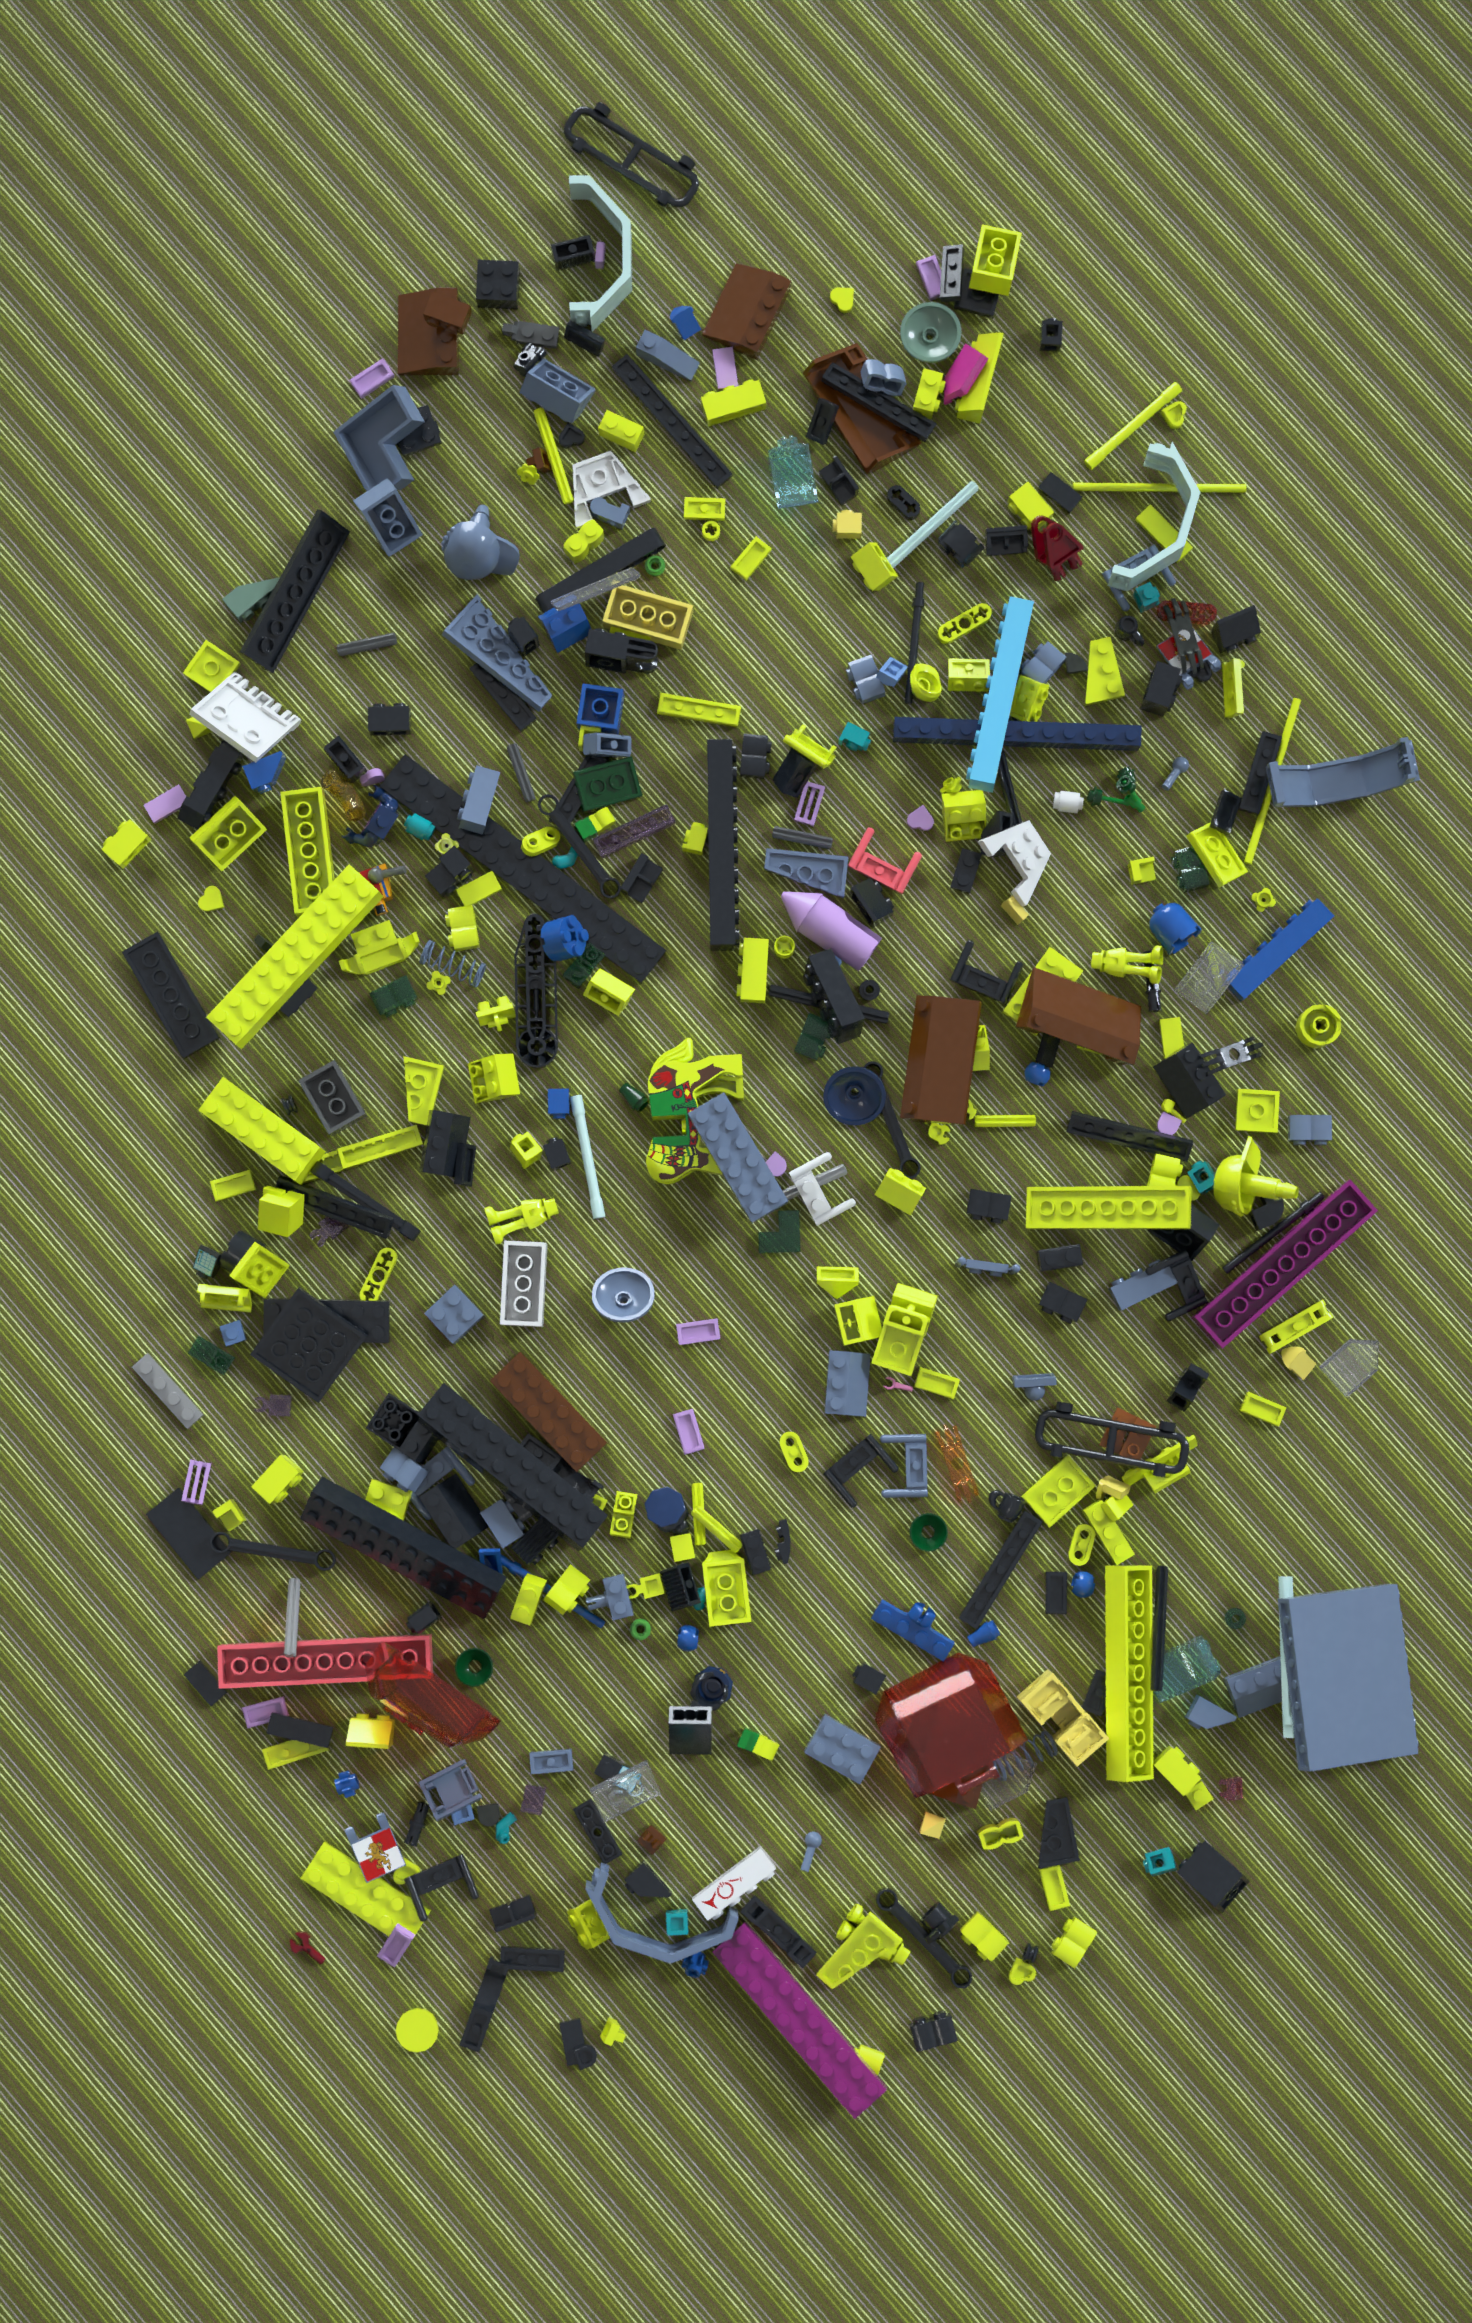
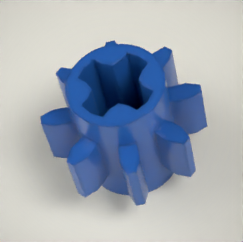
[334,1770,360,1798]
[681,1952,709,1978]

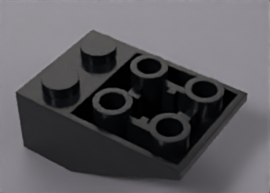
[366,1393,439,1464]

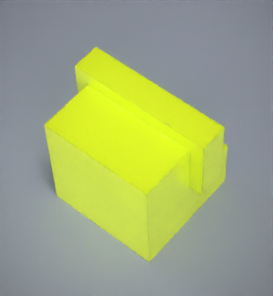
[258,1185,304,1237]

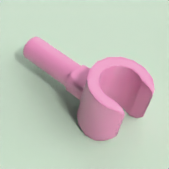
[883,1377,913,1392]

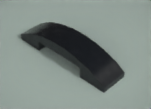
[740,1895,817,1969]

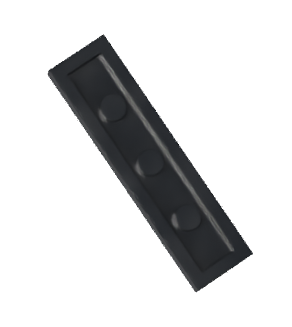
[469,662,537,732]
[1238,731,1282,816]
[548,755,607,826]

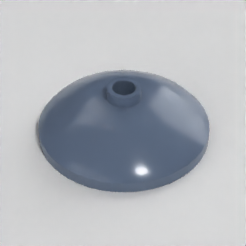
[592,1268,655,1323]

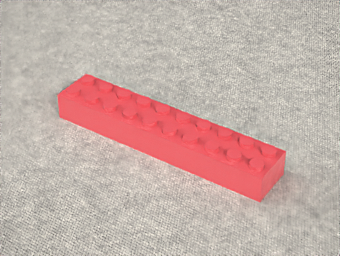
[217,1634,433,1689]

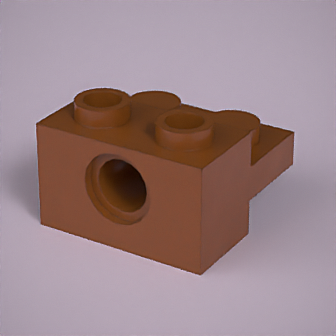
[1098,1407,1156,1460]

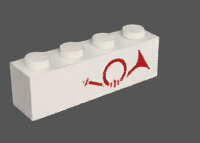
[692,1846,776,1921]

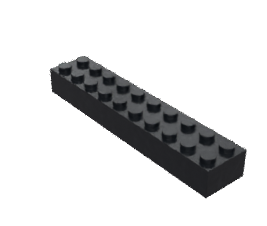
[707,739,739,951]
[414,1383,608,1551]
[300,1476,507,1620]

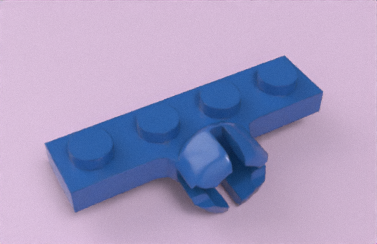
[871,1599,955,1662]

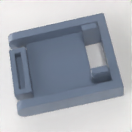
[419,1759,483,1821]

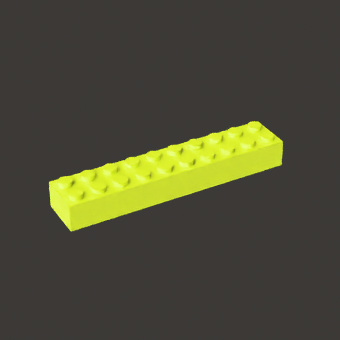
[206,864,383,1049]
[1105,1565,1154,1782]

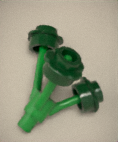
[1087,767,1145,813]

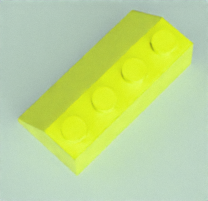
[954,332,1004,424]

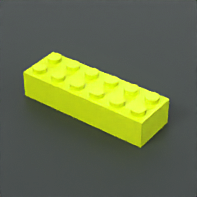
[280,787,335,918]
[199,1077,326,1185]

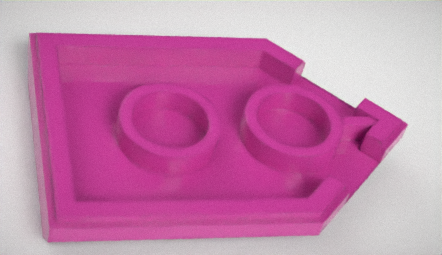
[944,343,989,405]

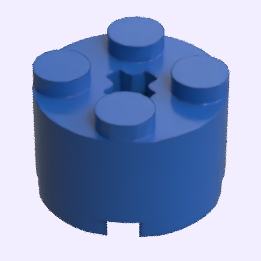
[541,915,589,961]

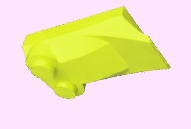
[702,1550,751,1627]

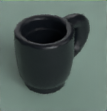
[1115,615,1144,647]
[988,1490,1026,1523]

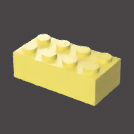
[603,583,693,650]

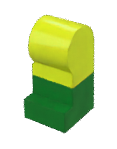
[574,807,616,843]
[737,1727,780,1760]

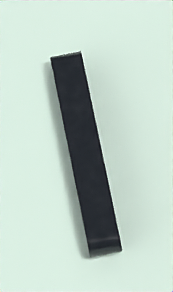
[535,528,666,613]

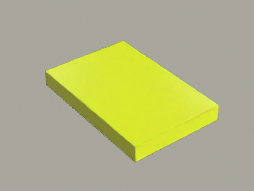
[1186,822,1248,888]
[229,1242,290,1298]
[1021,1455,1096,1528]

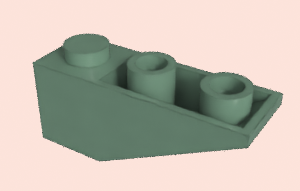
[222,577,280,623]

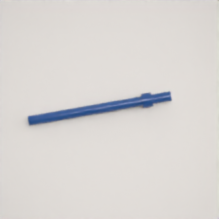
[501,1554,605,1628]

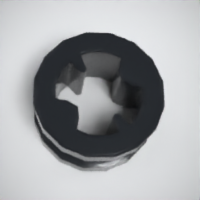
[281,1095,298,1116]
[1022,1943,1038,1965]

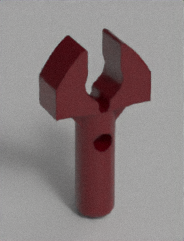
[290,1931,325,1965]

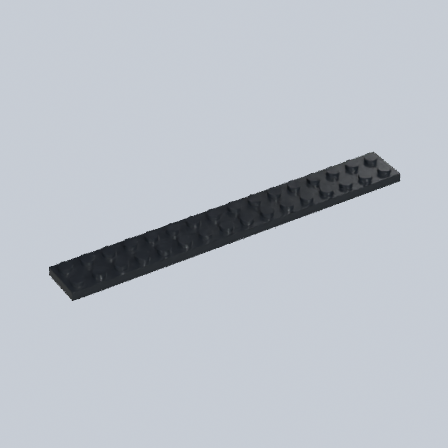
[380,754,666,984]

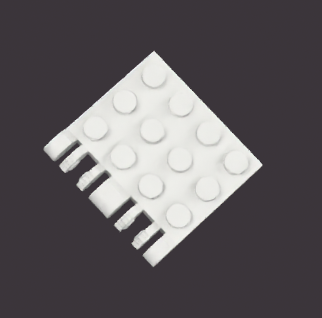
[189,672,301,763]

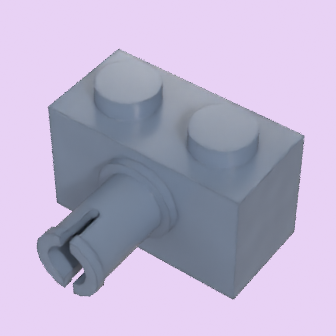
[586,1573,634,1620]

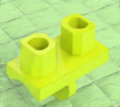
[476,996,516,1032]

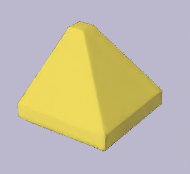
[919,1812,946,1839]

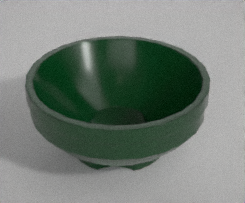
[909,1513,948,1552]
[455,1648,493,1687]

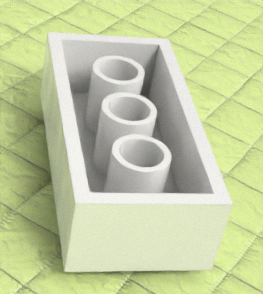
[500,1241,548,1327]

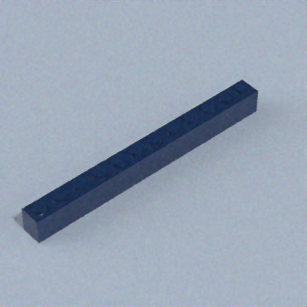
[893,717,1142,751]

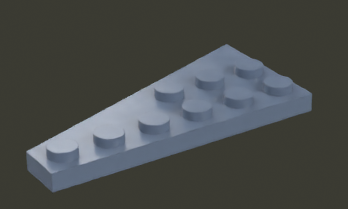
[442,594,552,712]

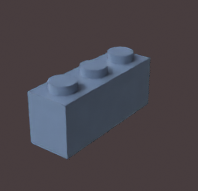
[457,765,500,835]
[1108,1259,1178,1311]

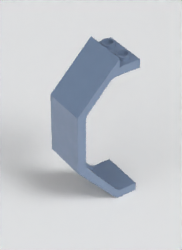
[1266,737,1420,807]
[585,1863,738,1964]

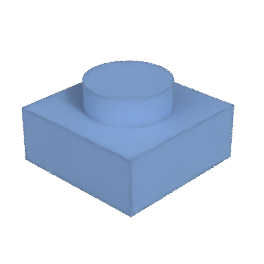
[220,1320,247,1347]

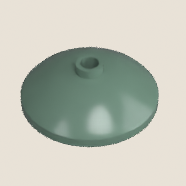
[900,302,961,363]

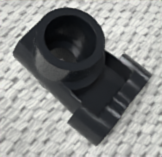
[513,343,547,377]

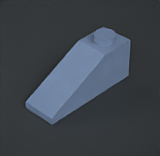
[636,330,700,381]

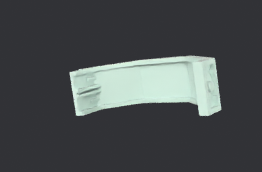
[569,175,632,332]
[1108,442,1200,591]

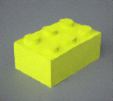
[969,225,1022,296]
[189,796,267,872]

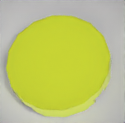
[396,2008,439,2052]

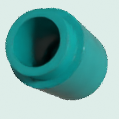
[404,813,436,841]

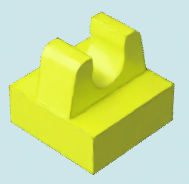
[600,2017,626,2046]

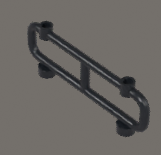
[564,102,699,208]
[1035,1401,1189,1477]

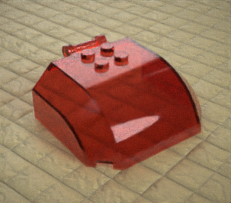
[365,1641,501,1748]
[874,1652,1028,1799]

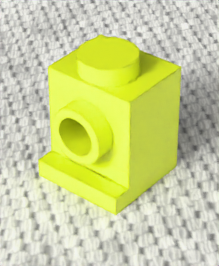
[682,822,708,856]
[510,1132,543,1169]

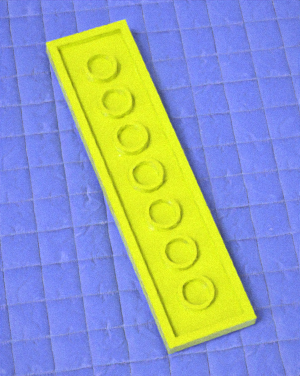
[1026,1186,1192,1229]

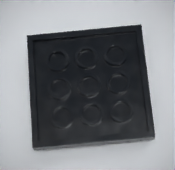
[250,1287,368,1403]

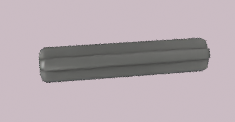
[337,633,397,656]
[507,743,536,803]
[772,826,833,849]

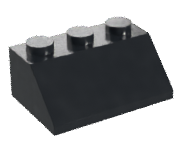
[1153,1042,1226,1119]
[419,1110,471,1177]
[419,1474,489,1549]

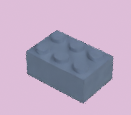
[353,478,423,557]
[804,1713,881,1784]

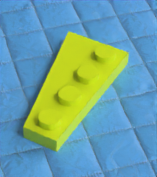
[816,1912,903,1989]

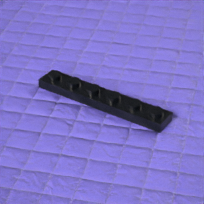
[821,362,937,443]
[1066,1111,1193,1162]
[276,1175,394,1239]
[958,1511,1042,1630]

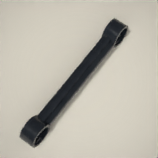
[538,794,621,899]
[863,1061,921,1179]
[310,1161,421,1242]
[210,1532,336,1571]
[876,1888,972,1989]

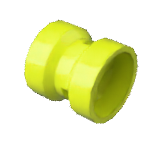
[774,935,795,959]

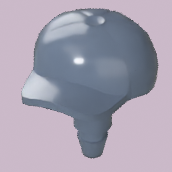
[441,505,520,580]

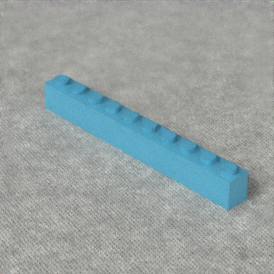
[966,596,1034,793]

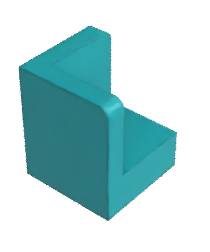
[666,1909,688,1936]

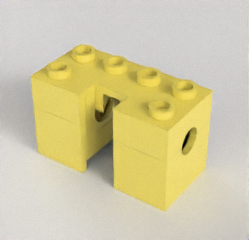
[1016,1669,1109,1767]

